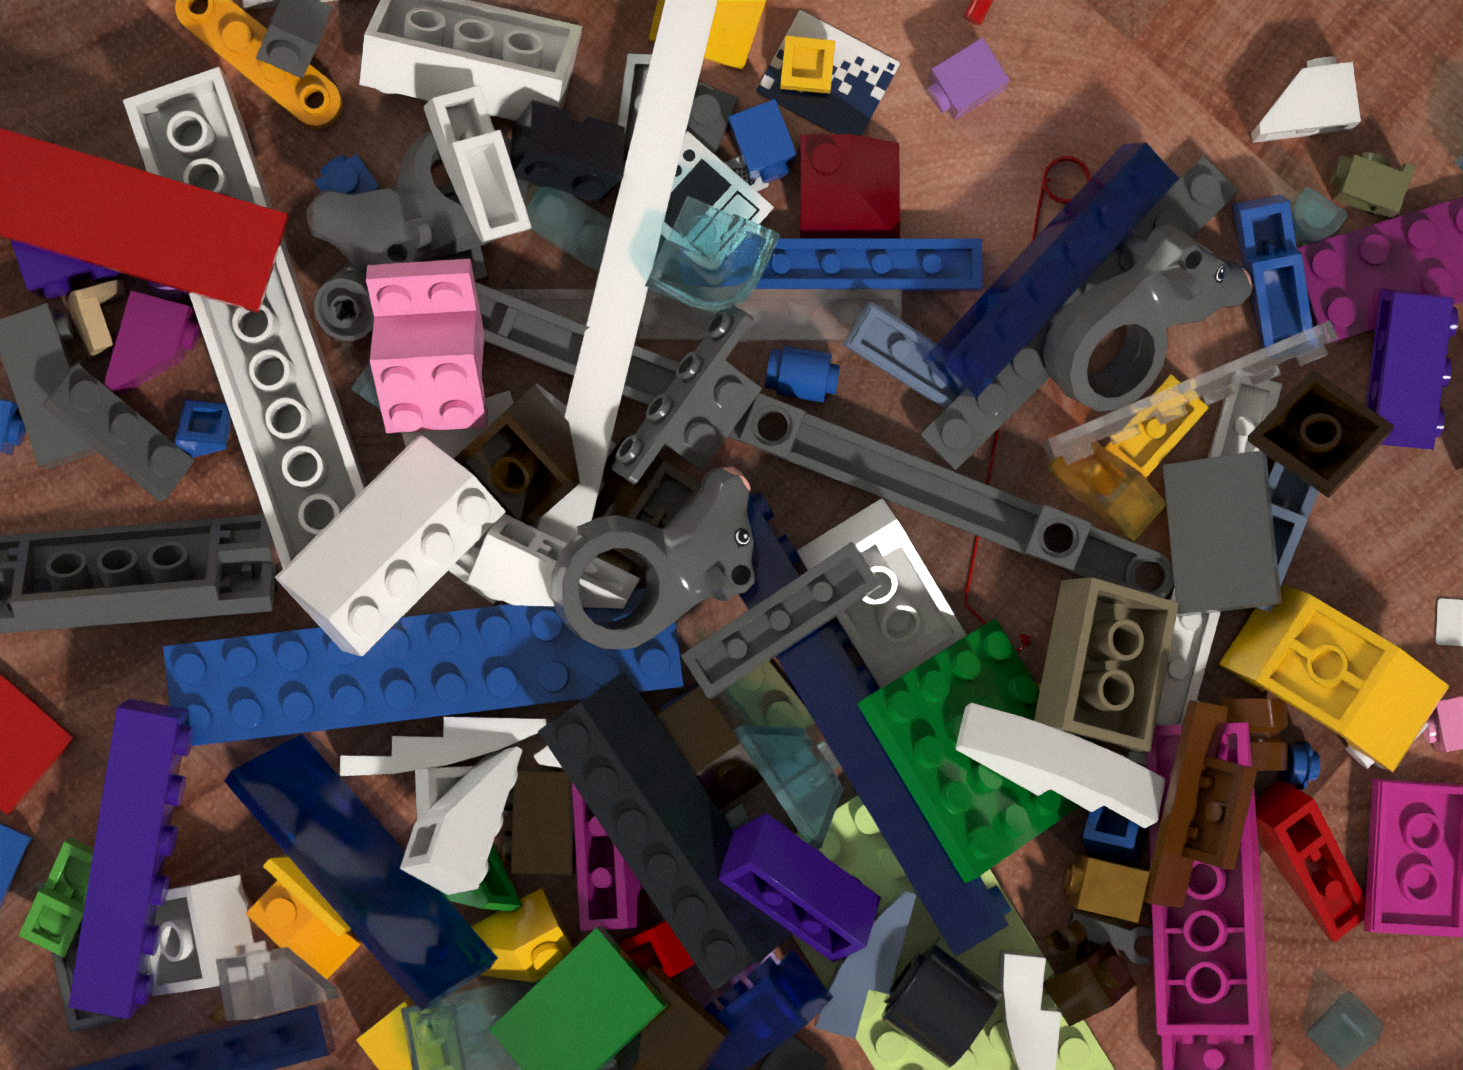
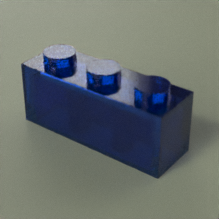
[703,950,833,1070]

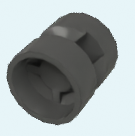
[314,262,374,341]

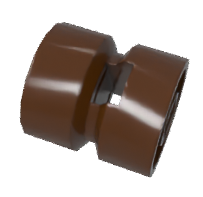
[1220,698,1288,771]

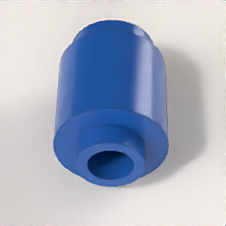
[765,346,840,403]

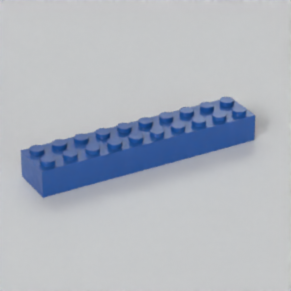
[163,588,684,747]

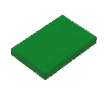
[489,926,669,1070]

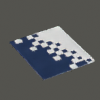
[756,10,900,136]

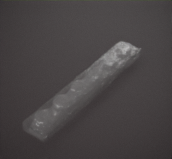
[1043,320,1338,465]

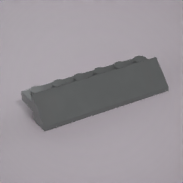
[0,514,278,634]

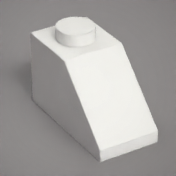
[1251,57,1361,143]

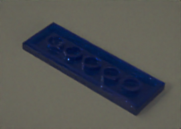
[224,734,498,1011]

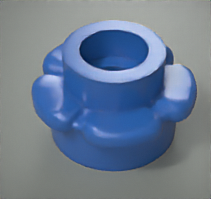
[1278,740,1320,790]

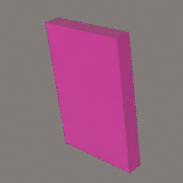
[1364,778,1463,937]

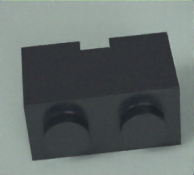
[510,100,625,203]

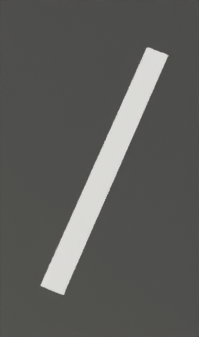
[537,0,717,544]

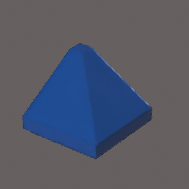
[175,399,232,458]

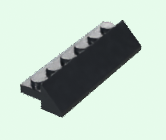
[538,671,792,991]

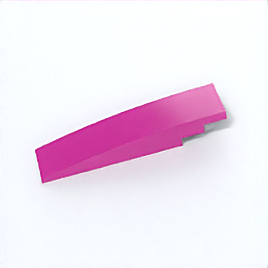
[1146,723,1272,1070]

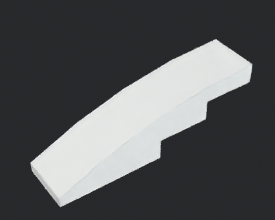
[955,703,1166,828]
[340,717,549,776]

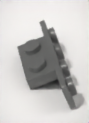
[612,304,762,484]

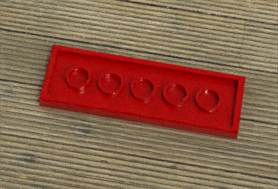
[0,128,289,313]

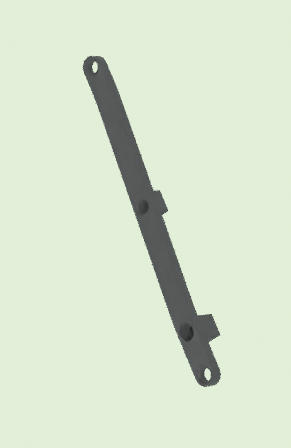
[475,282,1174,598]

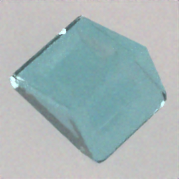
[1306,991,1383,1069]

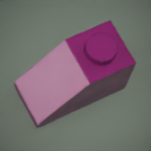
[104,290,201,395]

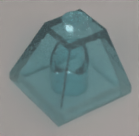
[733,725,844,849]

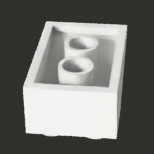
[796,498,966,688]

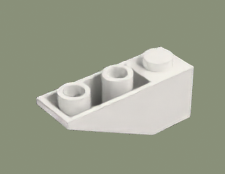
[400,746,522,895]

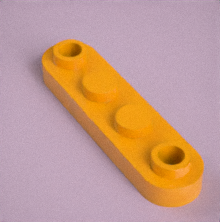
[175,0,343,129]

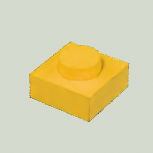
[780,36,835,94]

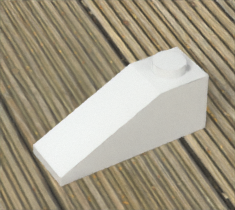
[467,514,640,609]

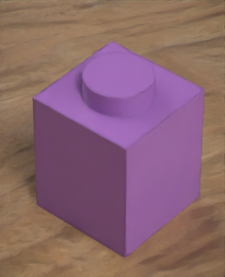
[927,38,1009,120]

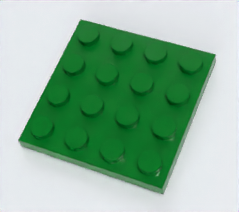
[857,618,1080,884]

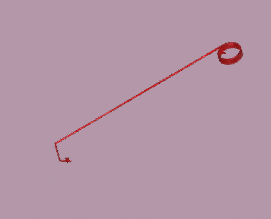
[964,156,1091,652]

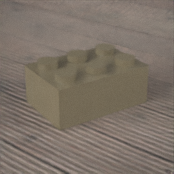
[1034,577,1179,753]

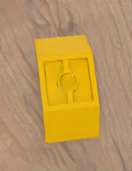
[1219,584,1449,773]

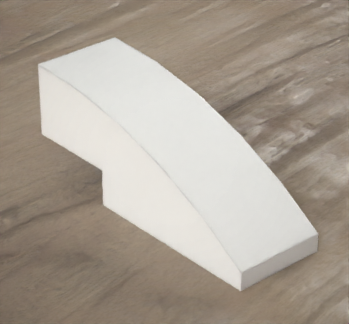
[423,85,532,243]
[999,950,1061,1070]

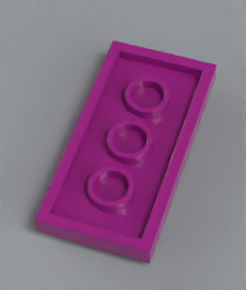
[1297,197,1463,347]

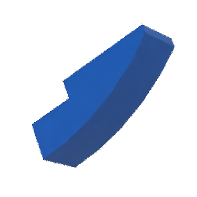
[1231,195,1316,361]

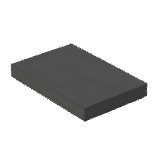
[1163,450,1282,617]

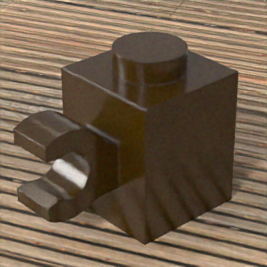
[1043,920,1137,1027]

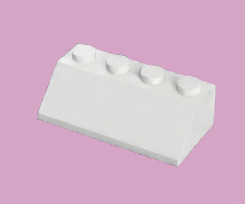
[359,0,582,121]
[275,435,506,656]

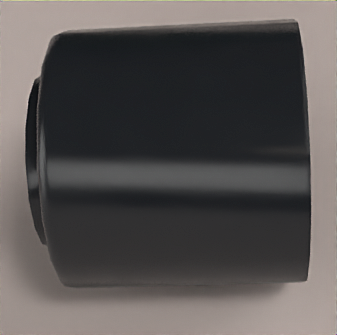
[881,944,1002,1068]

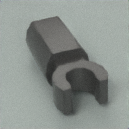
[1064,907,1153,965]

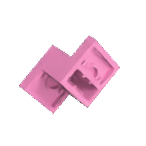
[366,259,488,433]

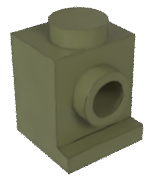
[1330,152,1416,220]

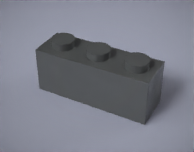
[0,303,99,470]

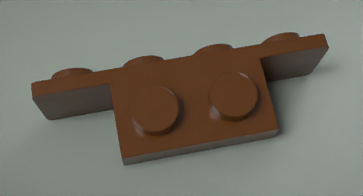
[1144,700,1257,908]

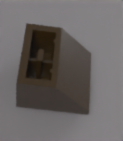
[592,437,701,571]

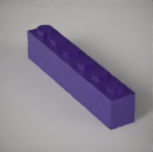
[68,698,194,1019]

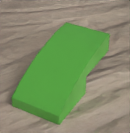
[18,837,94,958]

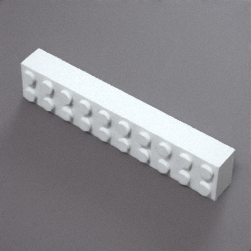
[123,67,368,569]

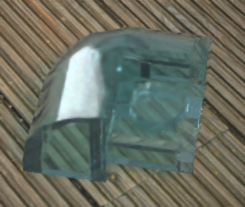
[645,195,781,312]

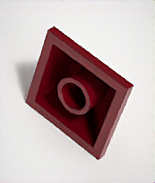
[799,134,900,239]

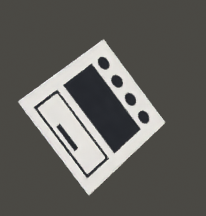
[661,131,774,278]

